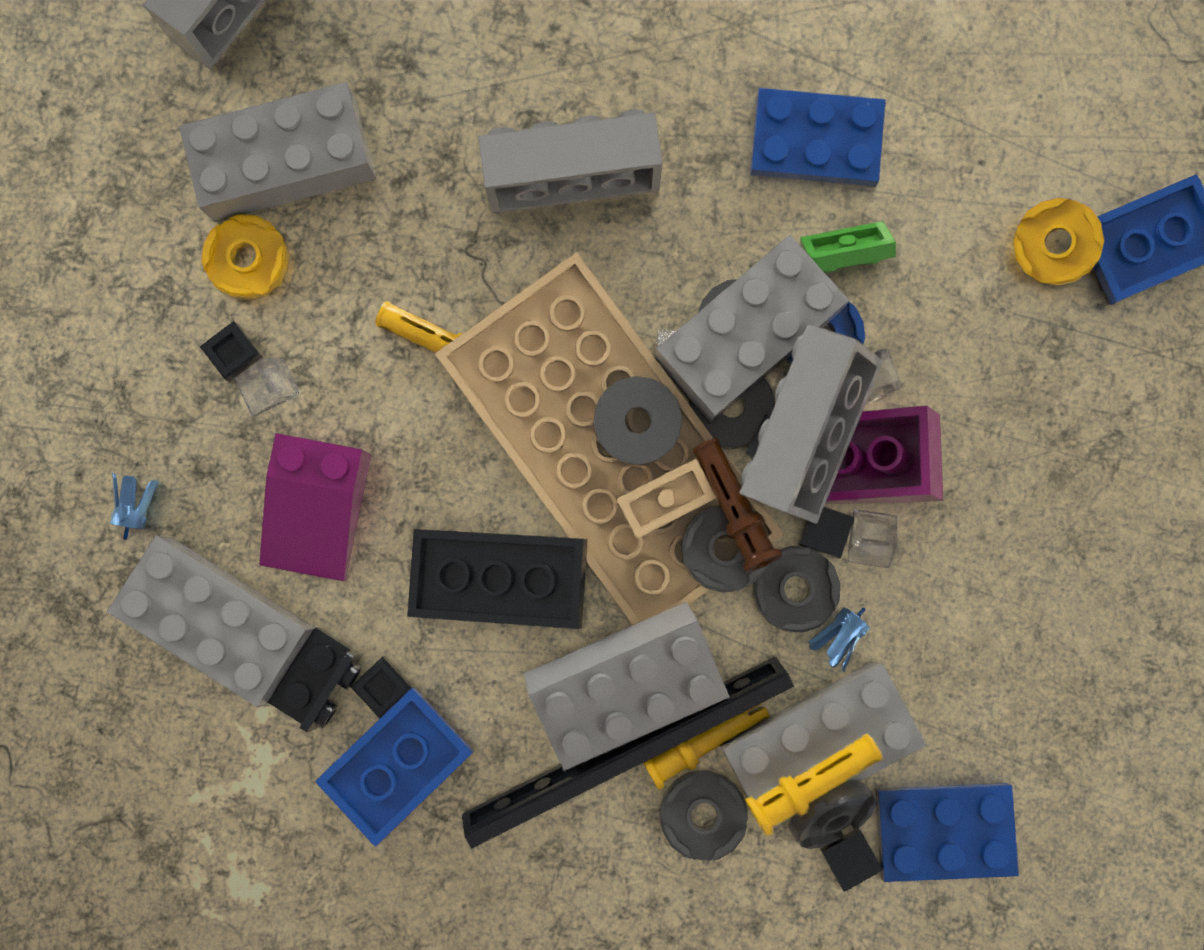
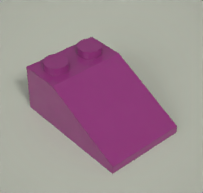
[826,405,943,503]
[259,433,372,582]

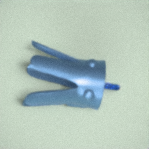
[110,473,158,540]
[808,607,870,672]

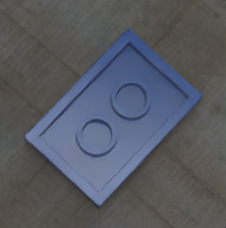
[750,88,886,187]
[1093,174,1204,305]
[315,687,474,847]
[875,783,1019,882]

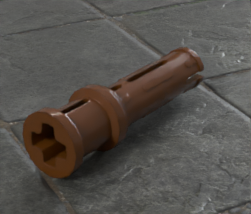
[693,438,783,573]

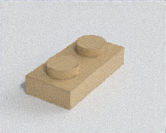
[616,459,716,539]

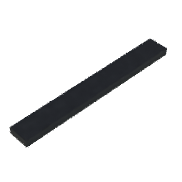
[462,657,794,849]

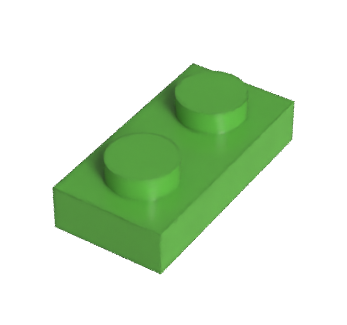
[800,221,896,273]

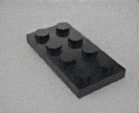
[407,529,588,629]

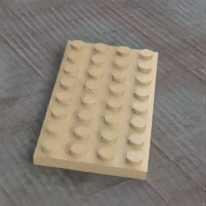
[435,252,784,625]

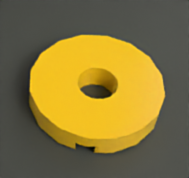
[1013,198,1104,286]
[201,214,289,300]

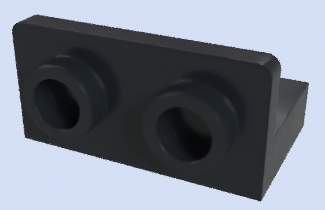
[268,627,363,733]

